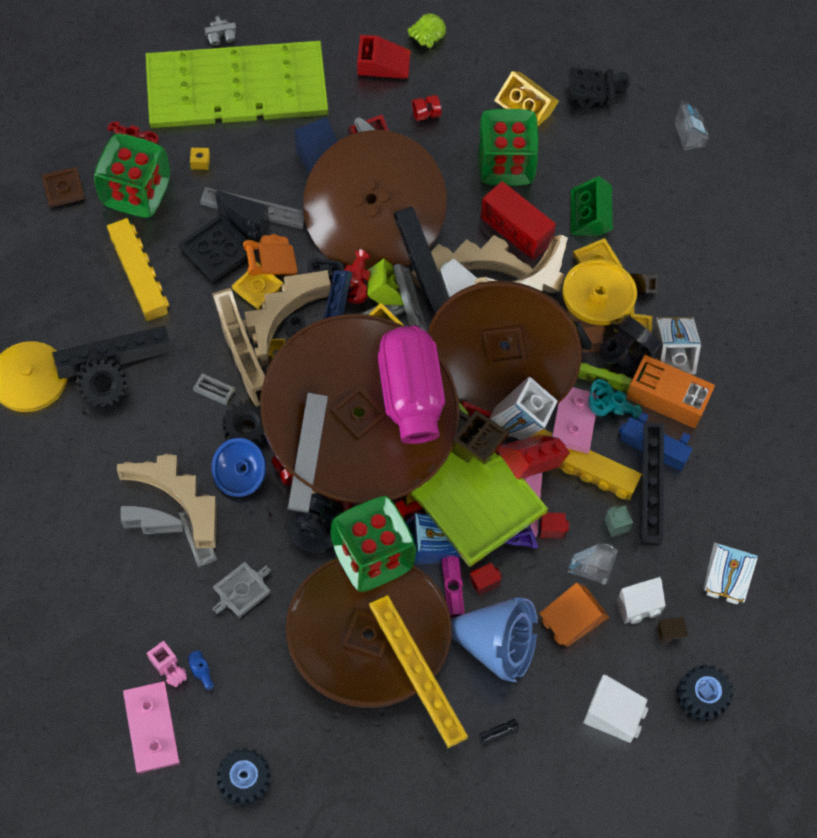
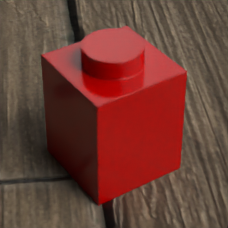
[540,512,569,539]
[469,562,502,596]

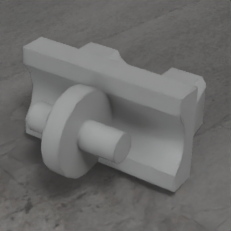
[205,16,236,46]

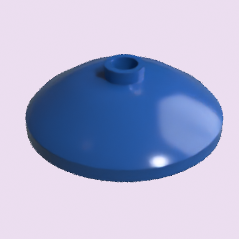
[211,438,267,497]

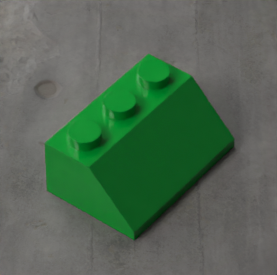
[571,176,613,236]

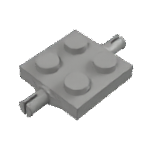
[212,562,272,618]

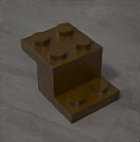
[451,410,509,465]

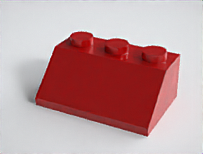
[497,434,570,480]

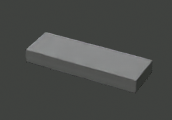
[178,511,217,567]

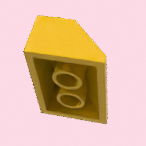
[494,71,559,126]

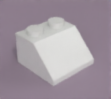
[616,577,665,624]

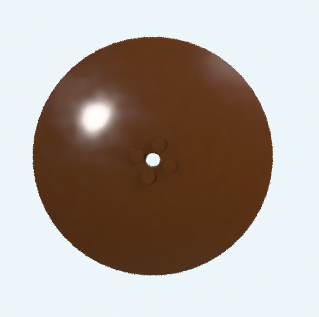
[260,314,460,504]

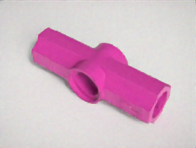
[441,556,465,619]

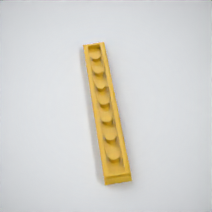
[369,595,468,748]

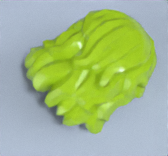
[407,13,446,48]

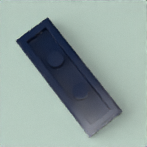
[324,271,352,319]

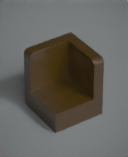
[630,273,658,293]
[656,617,688,646]

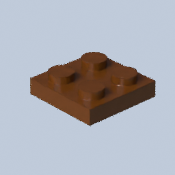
[41,167,85,208]

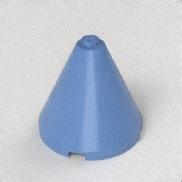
[451,597,538,682]

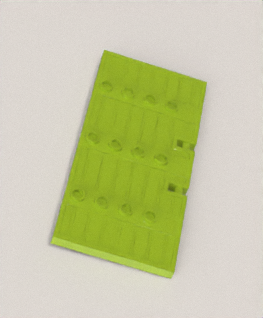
[146,41,328,128]
[353,403,548,567]

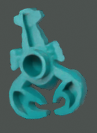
[588,379,642,419]

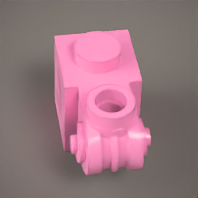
[146,640,187,688]

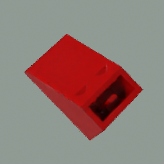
[357,35,411,79]

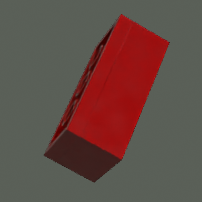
[480,181,556,261]

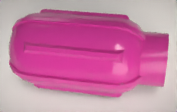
[378,325,445,444]

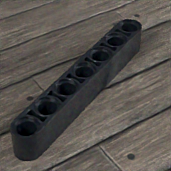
[394,206,449,318]

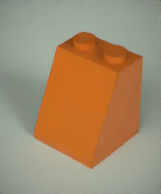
[539,582,610,646]

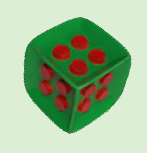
[479,109,539,186]
[94,134,170,218]
[331,496,416,592]

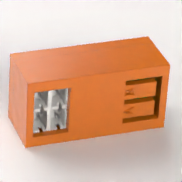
[626,355,715,429]

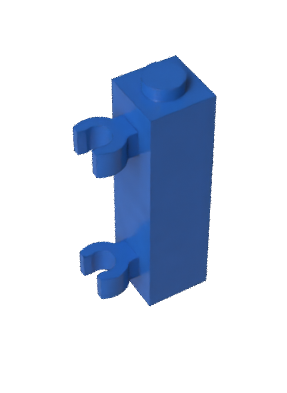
[619,412,693,471]

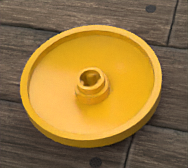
[562,260,637,325]
[0,341,68,412]

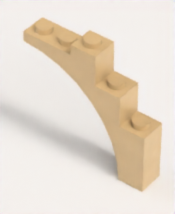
[411,235,533,289]
[474,235,568,293]
[242,270,331,366]
[212,288,265,407]
[117,454,217,549]

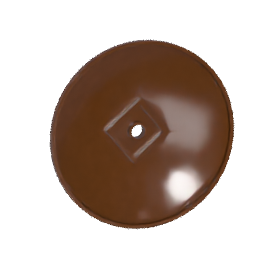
[303,130,447,270]
[428,281,582,413]
[286,558,452,708]

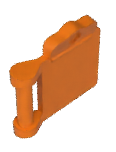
[243,234,298,276]

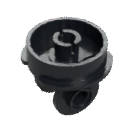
[600,314,662,376]
[287,493,344,553]

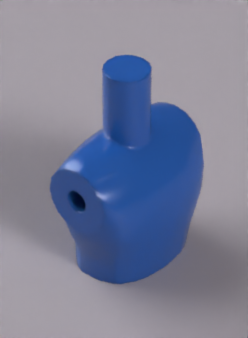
[188,651,214,690]

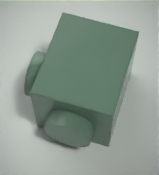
[604,505,633,537]

